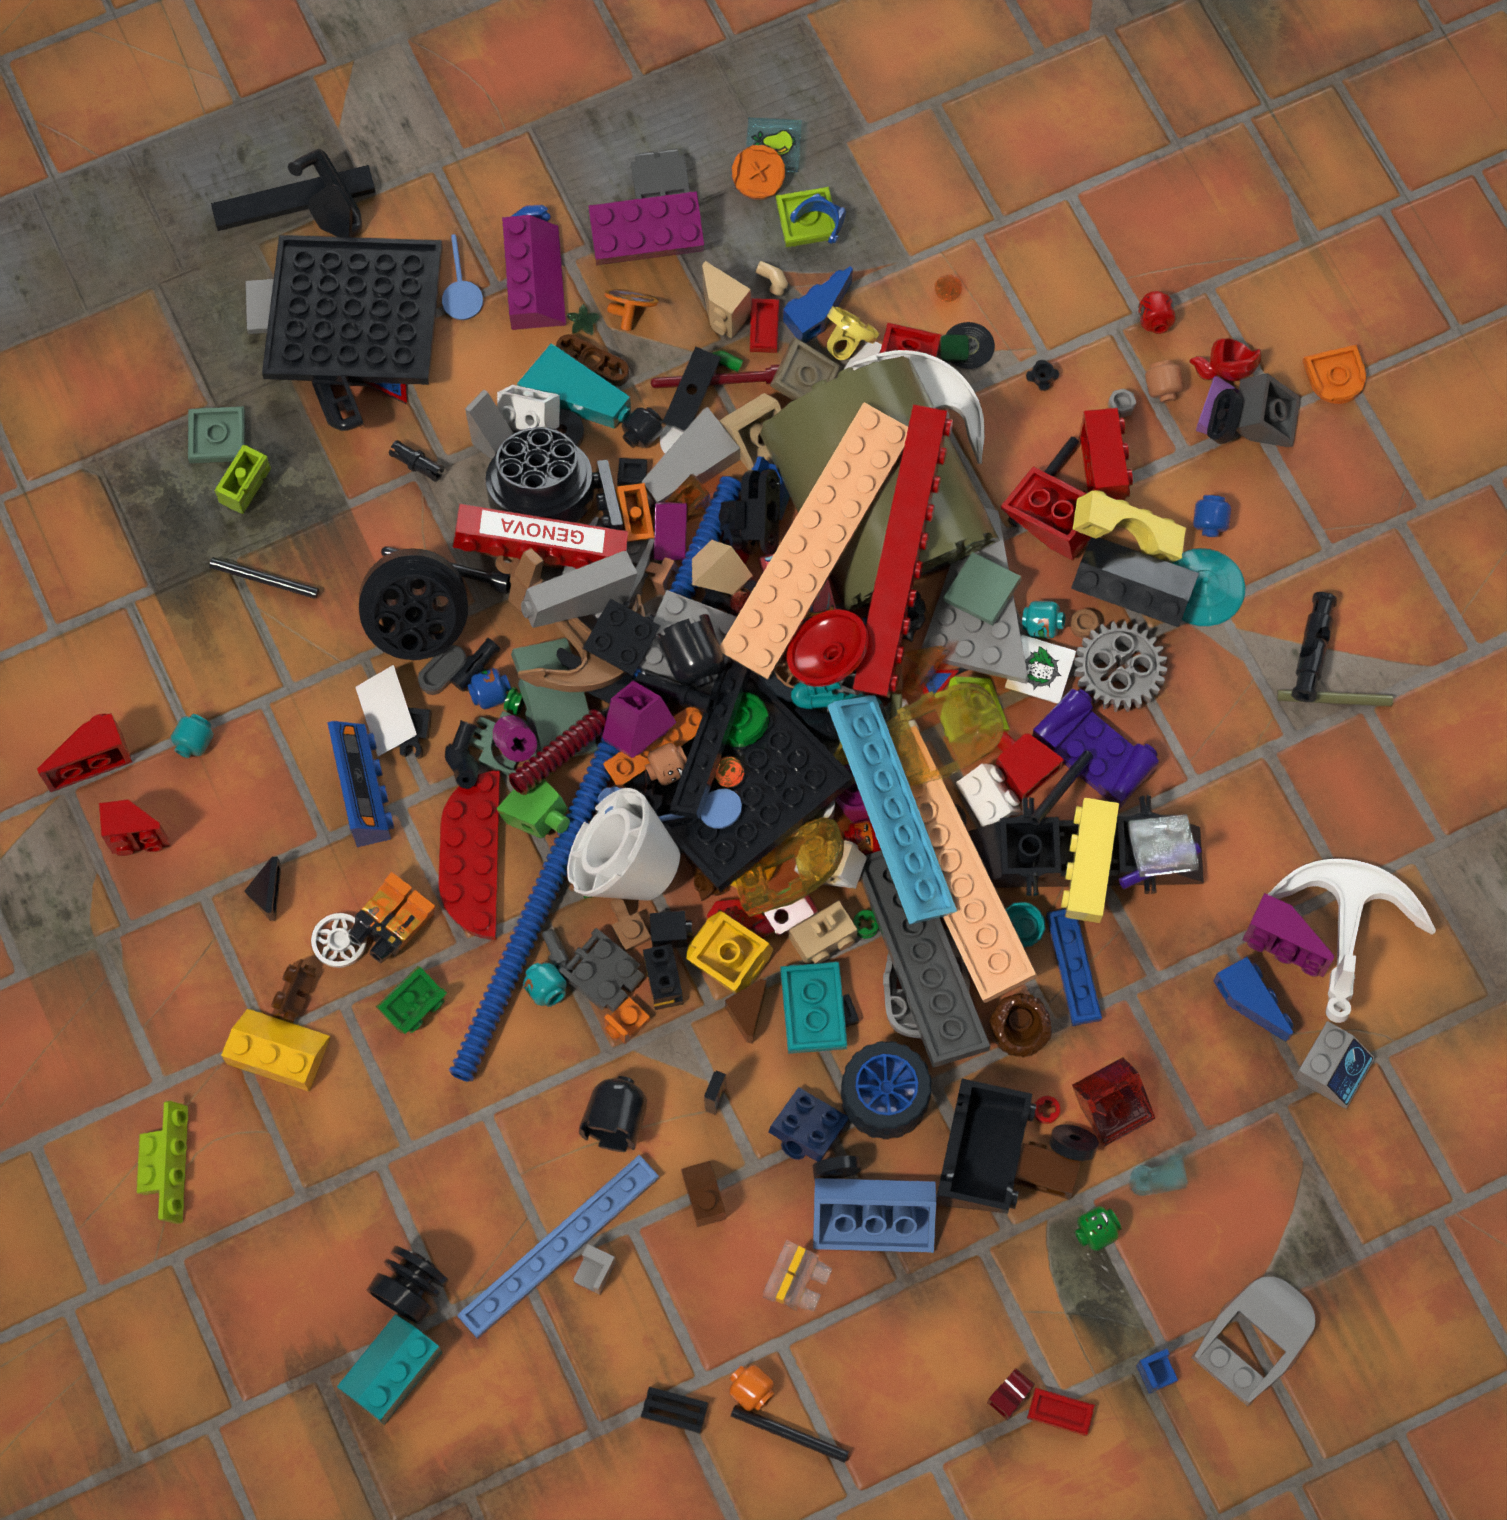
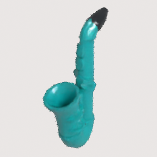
[791,682,887,720]

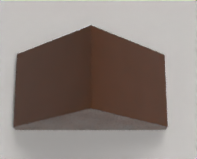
[725,979,767,1044]

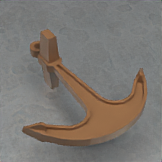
[495,548,645,692]

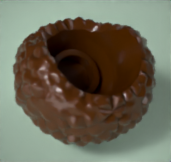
[989,993,1052,1058]

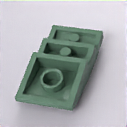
[511,638,597,757]

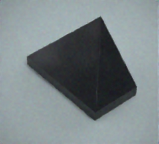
[244,856,282,921]

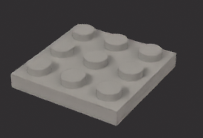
[637,590,737,695]

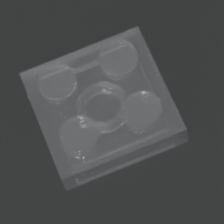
[1128,814,1199,877]

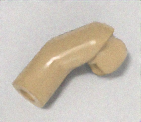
[756,261,788,296]

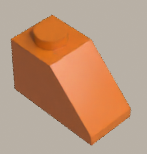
[615,483,654,542]

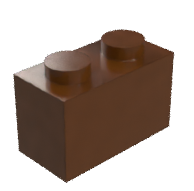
[1014,1141,1081,1200]

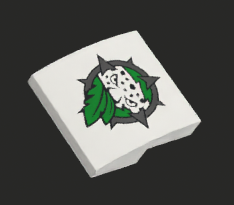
[1005,635,1076,704]

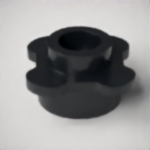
[1026,360,1059,391]

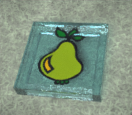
[746,117,802,172]

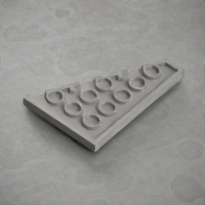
[920,508,1028,684]

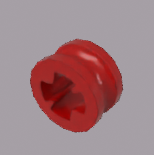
[1034,1096,1061,1124]

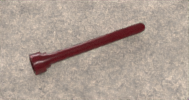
[650,364,780,389]

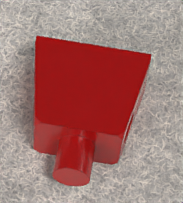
[993,731,1064,804]

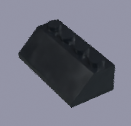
[1071,537,1199,627]

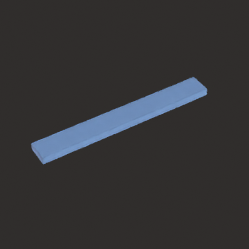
[457,1155,660,1339]

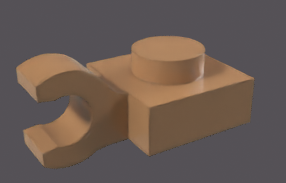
[610,899,651,952]

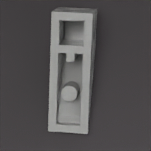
[465,390,514,460]

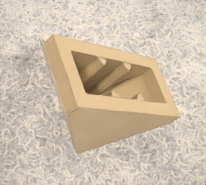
[692,540,753,597]

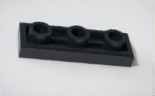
[663,346,721,432]

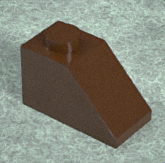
[681,1161,726,1227]

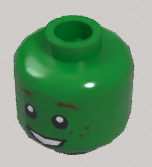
[1074,1206,1122,1251]

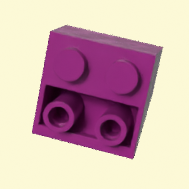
[602,681,676,758]

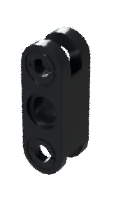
[740,470,780,555]

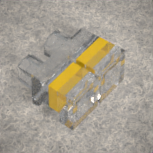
[763,1240,832,1311]

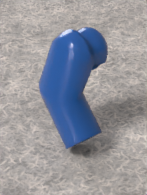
[511,205,551,221]

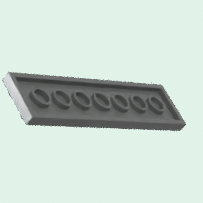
[860,850,990,1068]

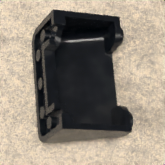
[936,1078,1037,1214]

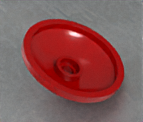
[787,609,869,687]

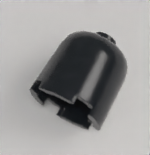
[655,614,724,688]
[579,1076,647,1152]

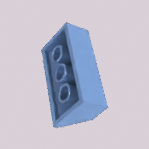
[813,1178,936,1253]

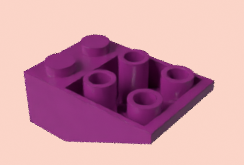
[1242,893,1335,977]

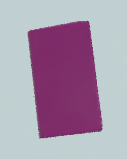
[654,502,687,560]

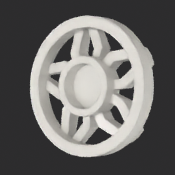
[311,913,367,968]

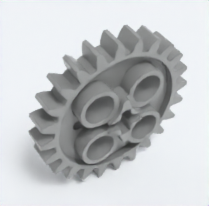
[1074,621,1167,712]

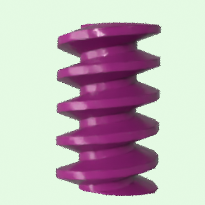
[492,715,537,762]

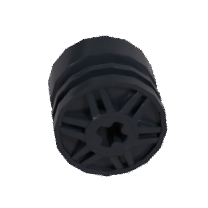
[366,1246,448,1325]

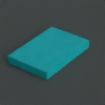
[780,962,847,1054]

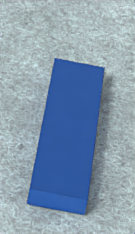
[1046,909,1102,1026]

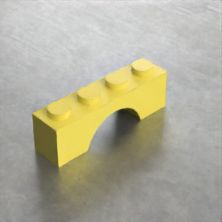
[1073,490,1186,563]

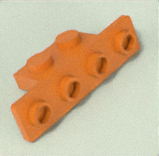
[603,707,704,785]

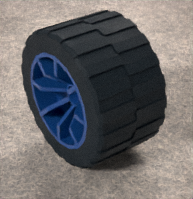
[841,1041,932,1140]

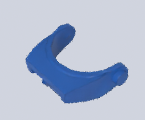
[790,193,846,244]

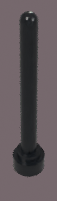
[381,546,511,594]

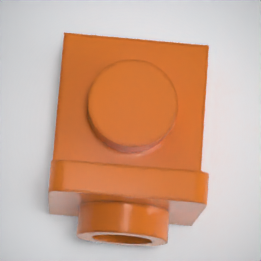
[603,997,651,1044]

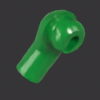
[712,350,743,372]

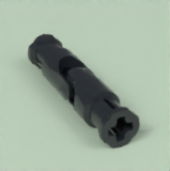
[1291,592,1337,703]

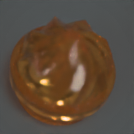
[935,274,962,302]

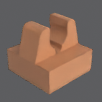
[645,558,679,596]

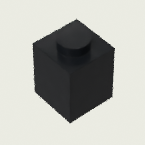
[650,911,693,948]

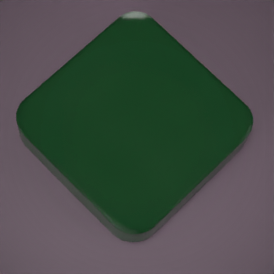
[941,335,969,362]

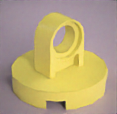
[827,306,880,360]

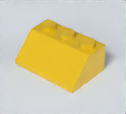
[221,1009,331,1092]

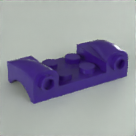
[1032,689,1159,810]

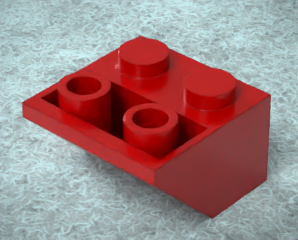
[99,799,170,856]

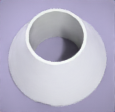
[567,788,680,901]

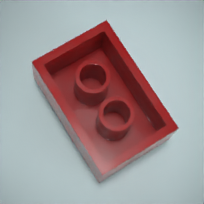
[1079,408,1133,501]

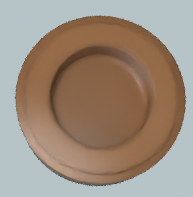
[1070,609,1100,639]

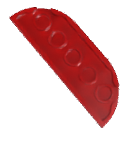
[439,771,501,940]

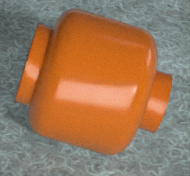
[729,1365,775,1411]

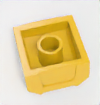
[686,911,773,994]

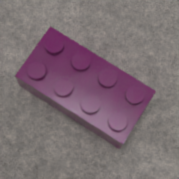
[588,191,704,266]

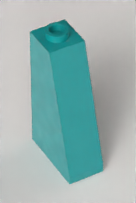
[517,343,632,429]

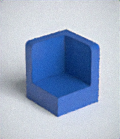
[1136,1348,1178,1394]

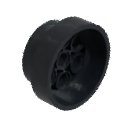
[485,427,594,523]
[359,548,468,660]

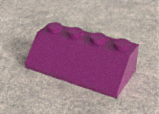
[502,215,566,330]

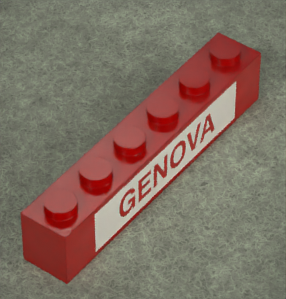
[453,504,628,569]

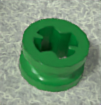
[503,687,525,715]
[853,910,879,939]

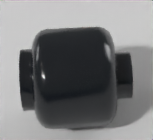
[622,407,663,448]

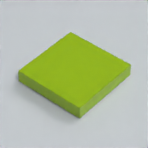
[776,187,839,247]

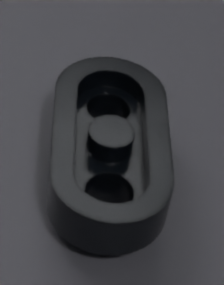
[1207,389,1242,444]

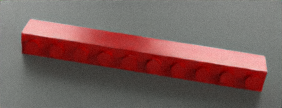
[853,404,953,698]

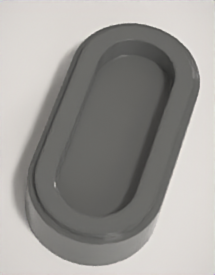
[418,645,466,695]

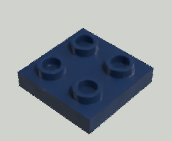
[768,1087,849,1162]

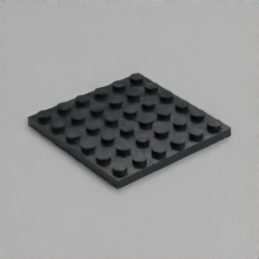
[262,235,443,385]
[623,671,856,893]

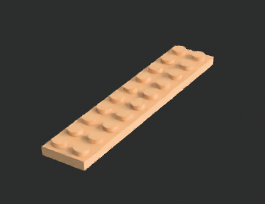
[720,402,908,680]
[899,725,1038,1003]

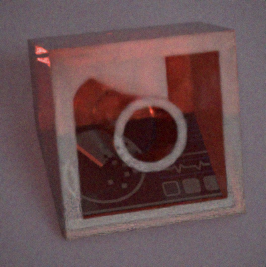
[1072,1057,1156,1147]

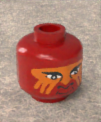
[844,820,881,855]

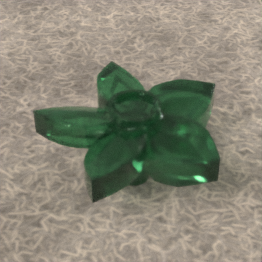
[567,304,600,335]

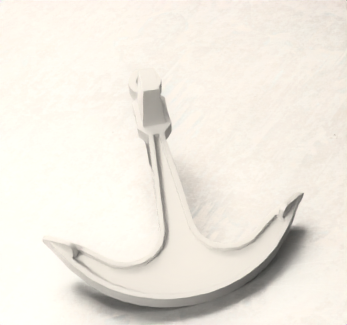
[852,350,985,464]
[1268,859,1436,1023]

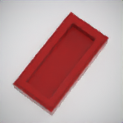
[750,298,779,353]
[1027,1388,1095,1436]

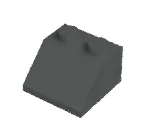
[1236,373,1300,447]

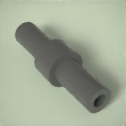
[542,929,572,987]

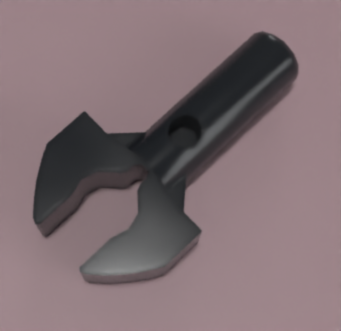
[644,769,666,816]

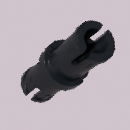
[389,440,444,482]
[450,638,500,692]

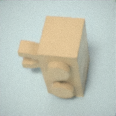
[789,901,857,964]

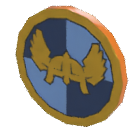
[604,289,659,331]

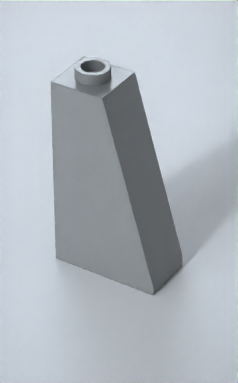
[642,407,740,508]
[521,551,638,628]

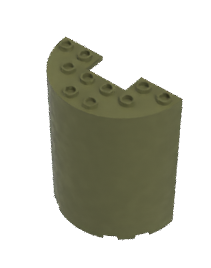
[760,356,1000,612]

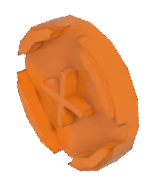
[732,145,785,200]

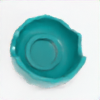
[1006,902,1046,947]

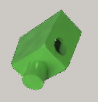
[496,779,570,838]

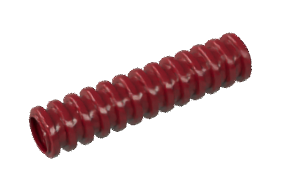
[509,709,606,795]

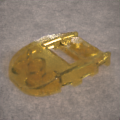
[886,683,1004,786]
[735,818,844,917]

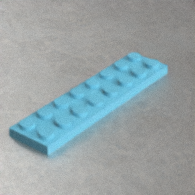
[827,695,957,925]

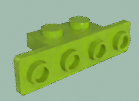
[137,1101,188,1224]

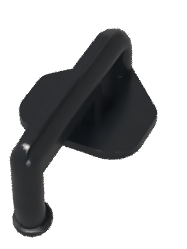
[288,149,362,237]
[311,374,365,431]

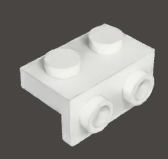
[956,763,1022,827]

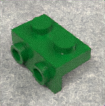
[376,966,447,1034]

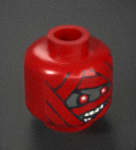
[1138,291,1176,334]

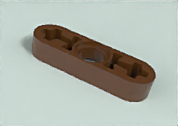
[556,334,629,386]

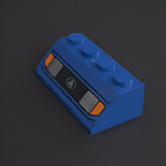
[327,721,395,847]

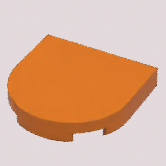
[1303,344,1366,404]

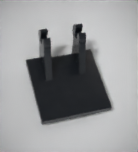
[582,598,661,676]

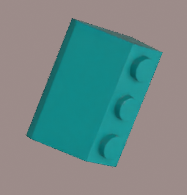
[337,1314,442,1425]

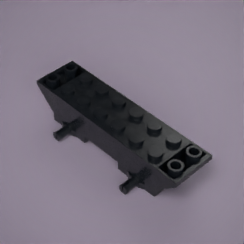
[968,795,1204,896]

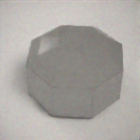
[1108,388,1136,418]

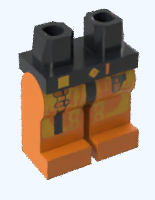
[348,871,435,963]

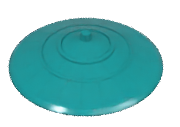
[1172,548,1246,626]

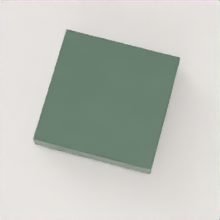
[188,406,245,463]
[943,552,1022,626]

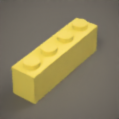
[1061,798,1119,923]

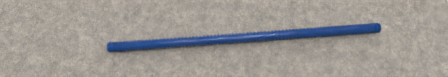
[449,476,741,1082]

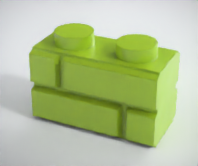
[214,445,271,514]

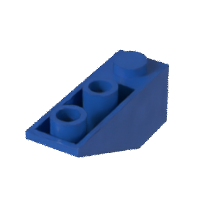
[783,266,853,343]
[1213,957,1294,1042]

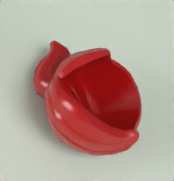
[1189,338,1261,381]

